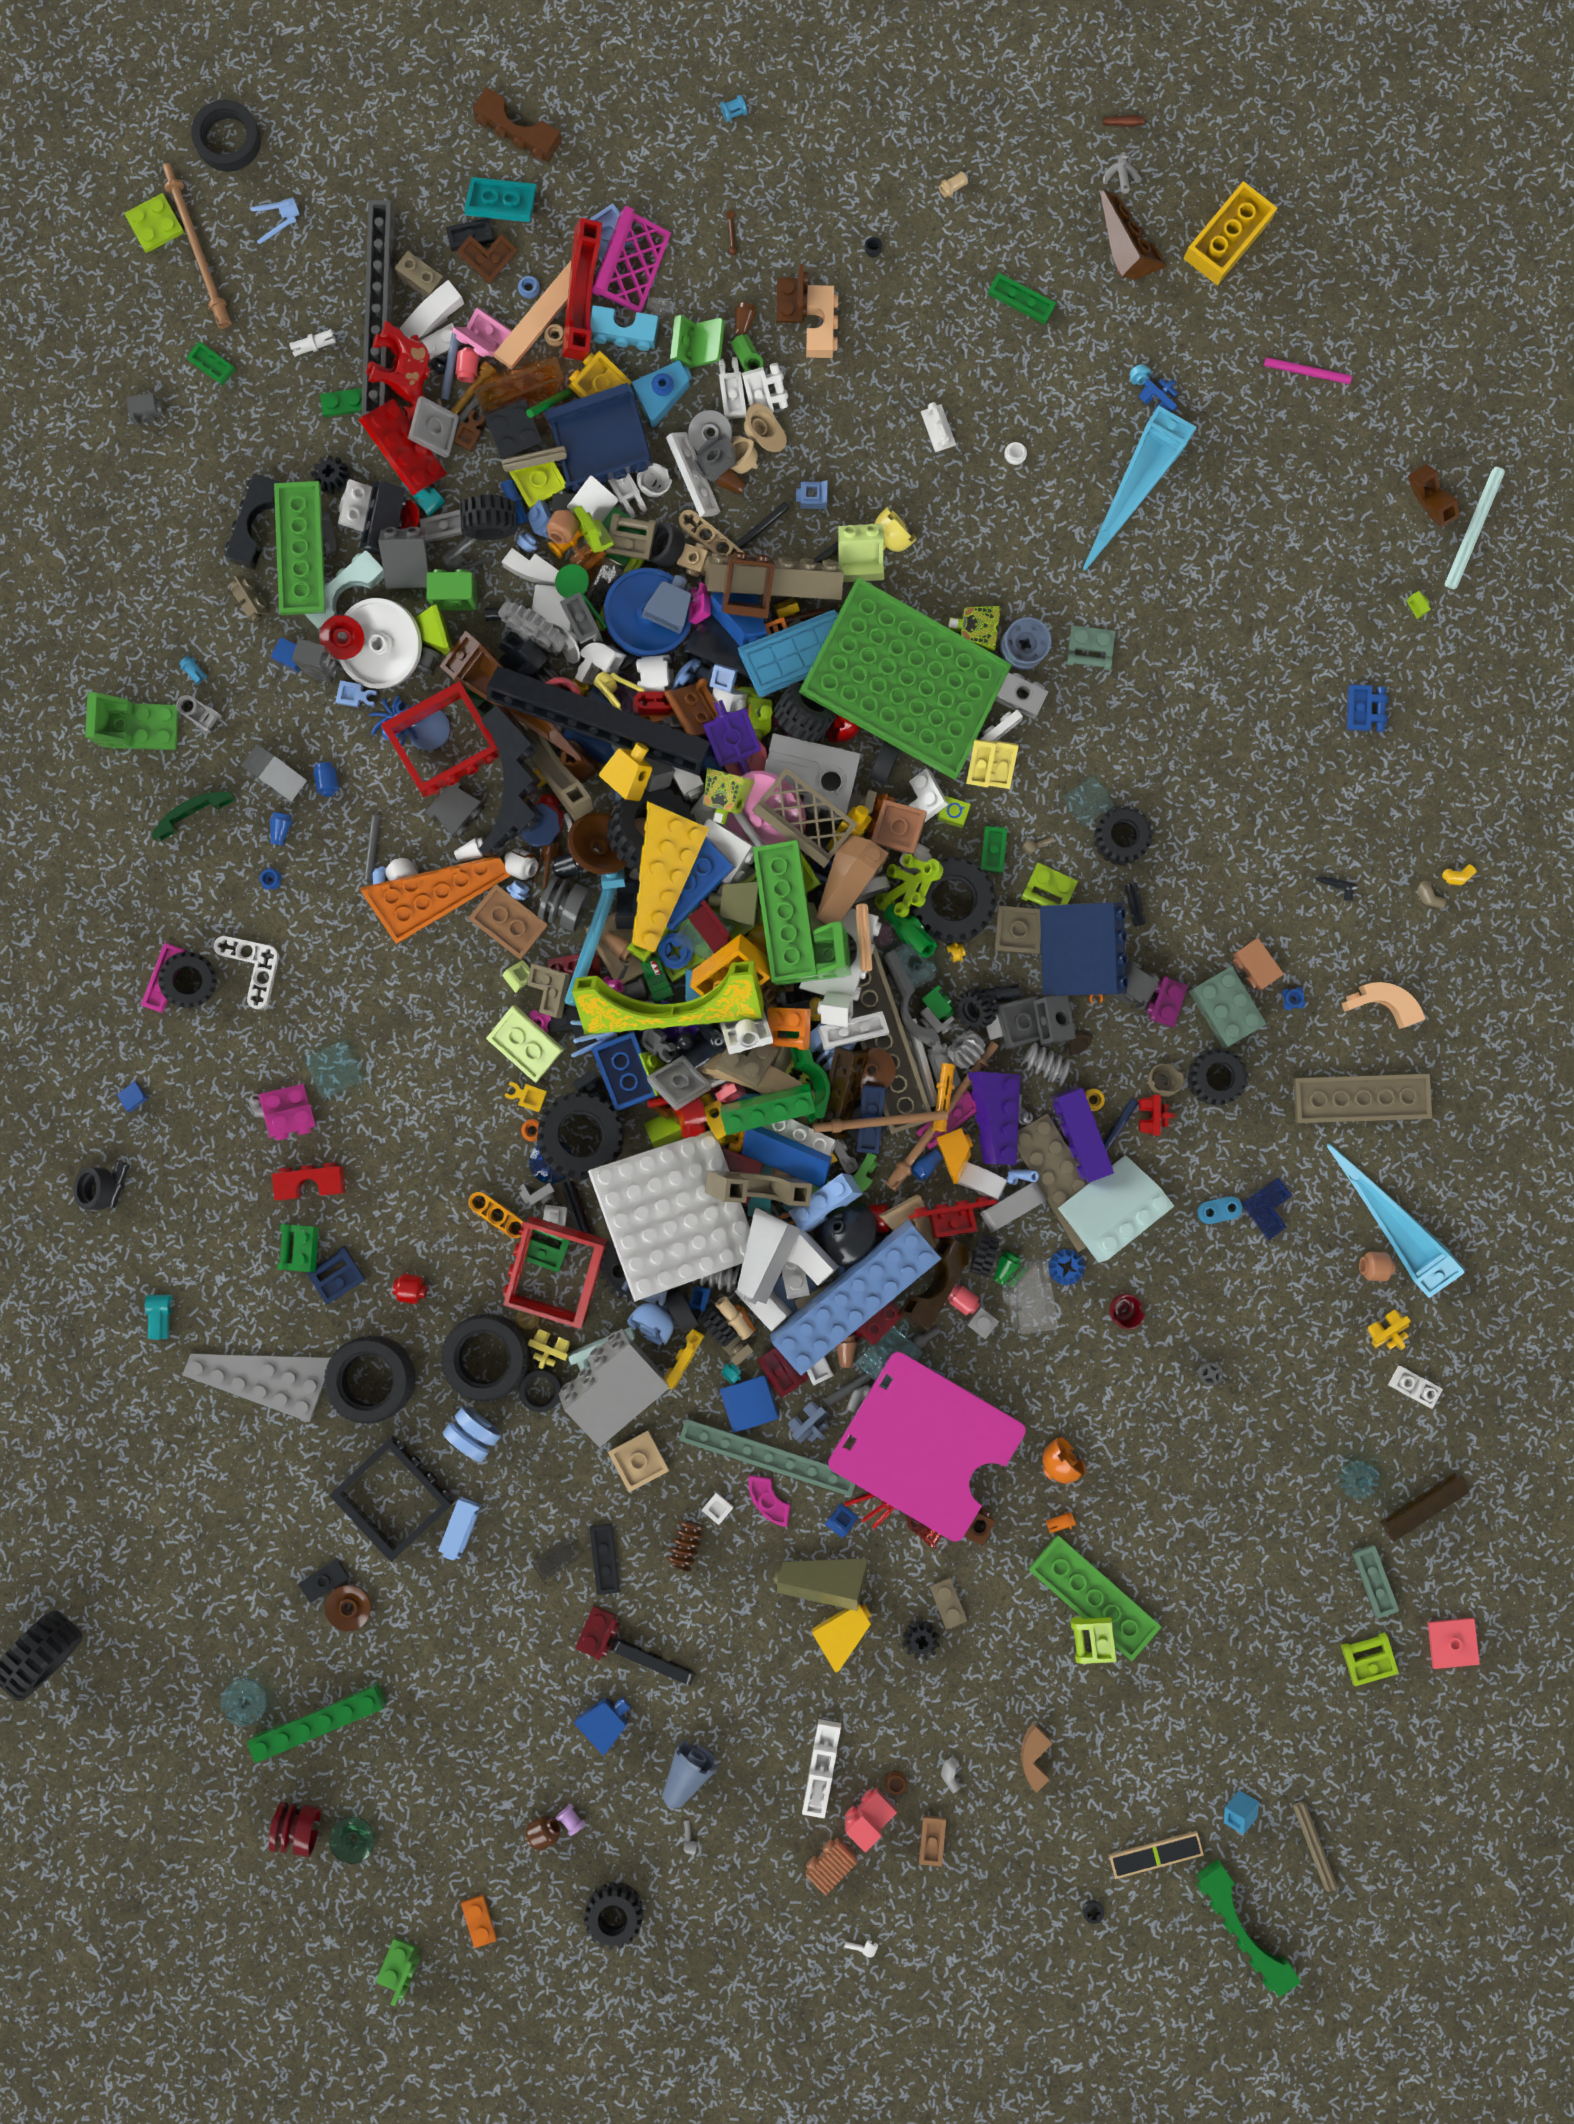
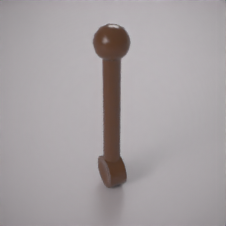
[726,211,737,255]

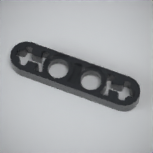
[610,1637,696,1685]

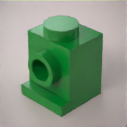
[921,985,954,1021]

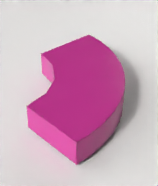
[748,1475,790,1527]

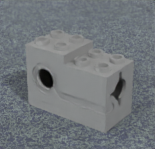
[764,733,861,824]
[558,1328,669,1448]

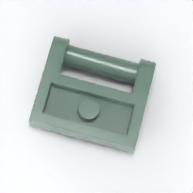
[1066,625,1115,670]

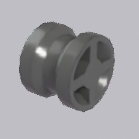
[1198,1362,1223,1385]

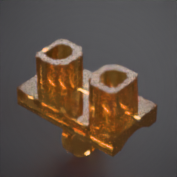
[568,544,609,580]

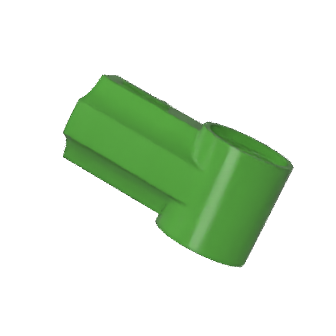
[731,334,764,372]

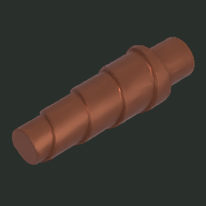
[1103,114,1144,128]

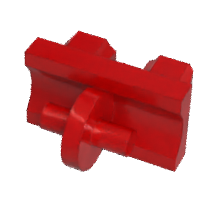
[1138,1095,1175,1136]

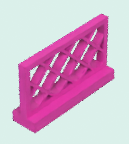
[592,206,671,313]

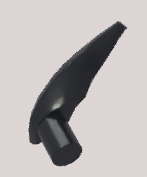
[1316,877,1359,901]

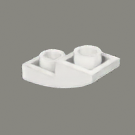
[957,1163,1007,1201]
[1388,1365,1443,1409]

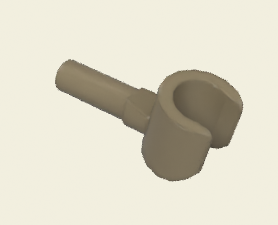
[1022,837,1054,854]

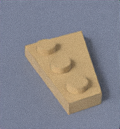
[879,1195,939,1249]

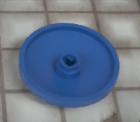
[603,568,692,657]

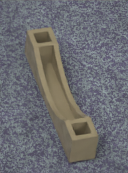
[516,719,594,821]

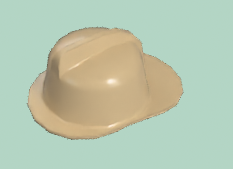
[744,403,787,452]
[715,436,758,474]

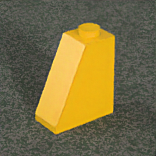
[812,1602,872,1673]

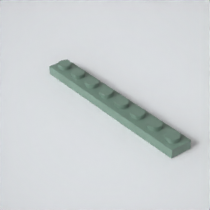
[679,1418,855,1497]

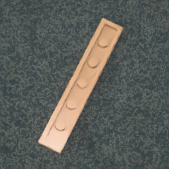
[494,261,571,370]

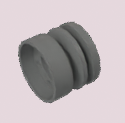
[538,875,591,932]

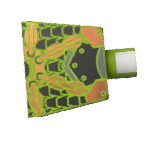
[948,606,1001,653]
[704,768,755,824]

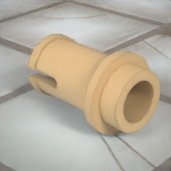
[939,171,968,198]

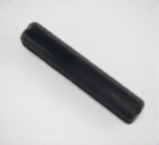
[562,1181,592,1246]

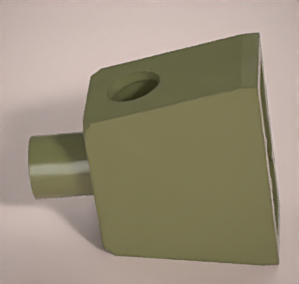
[709,882,761,926]

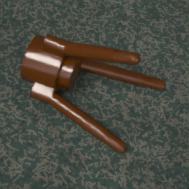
[532,842,567,889]

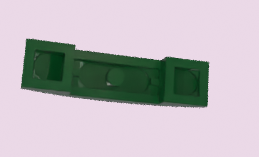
[151,791,237,842]

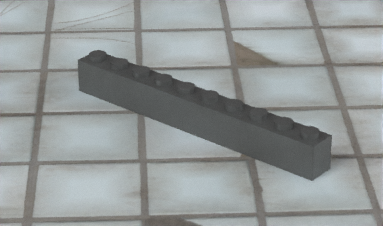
[361,200,395,416]

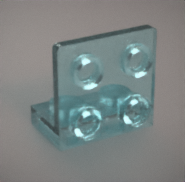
[854,1326,922,1389]

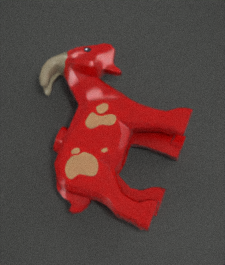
[365,321,442,423]

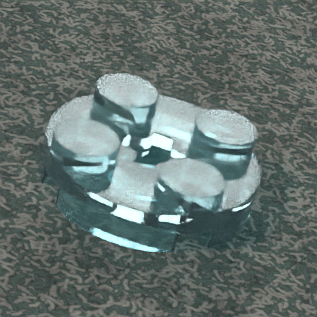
[220,1678,268,1727]

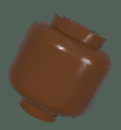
[525,1815,561,1851]

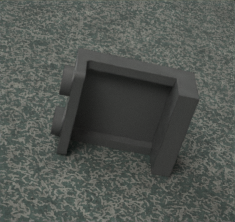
[378,527,432,589]
[560,592,604,649]

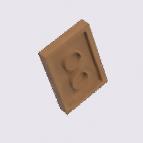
[468,884,549,960]

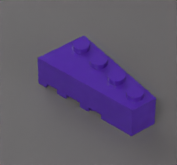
[968,1072,1020,1165]
[1051,1087,1114,1183]

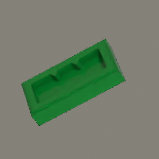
[186,341,236,386]

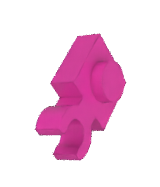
[689,582,711,625]

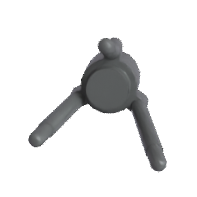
[442,536,495,572]

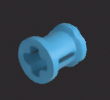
[720,95,747,122]

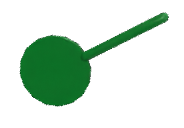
[555,564,607,628]

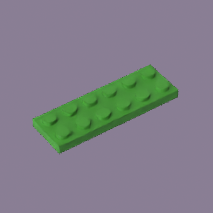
[274,481,326,615]
[753,840,817,983]
[1028,1534,1161,1661]

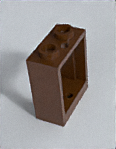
[721,552,775,619]

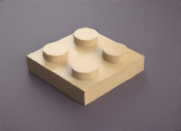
[608,1430,669,1492]

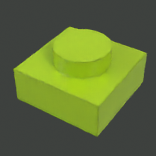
[1406,591,1431,619]

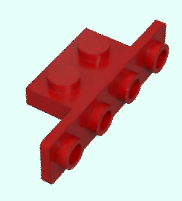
[908,1197,998,1239]

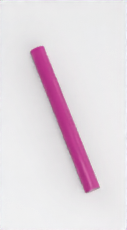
[1264,357,1352,384]

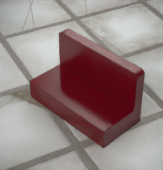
[688,900,732,953]

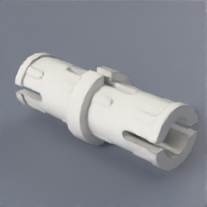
[290,329,336,357]

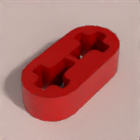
[633,692,673,715]

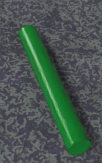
[526,388,572,418]

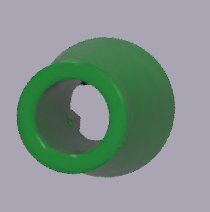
[993,1250,1022,1285]

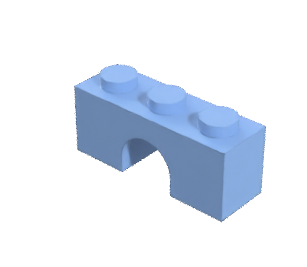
[789,1173,863,1232]

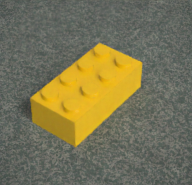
[1184,181,1278,286]

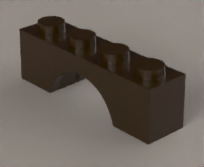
[898,1237,973,1331]

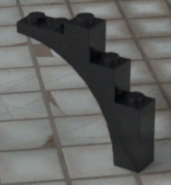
[479,705,544,856]

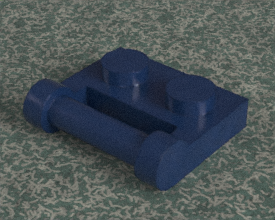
[306,1246,366,1305]

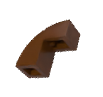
[1408,464,1460,528]

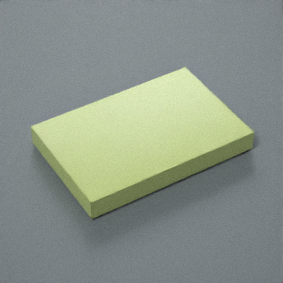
[486,1005,565,1083]

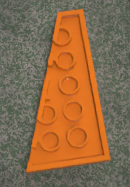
[360,855,511,944]

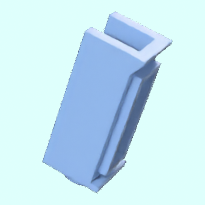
[438,1497,482,1560]

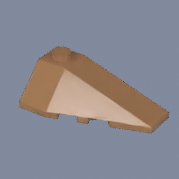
[816,834,889,925]

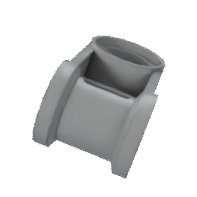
[176,695,222,734]

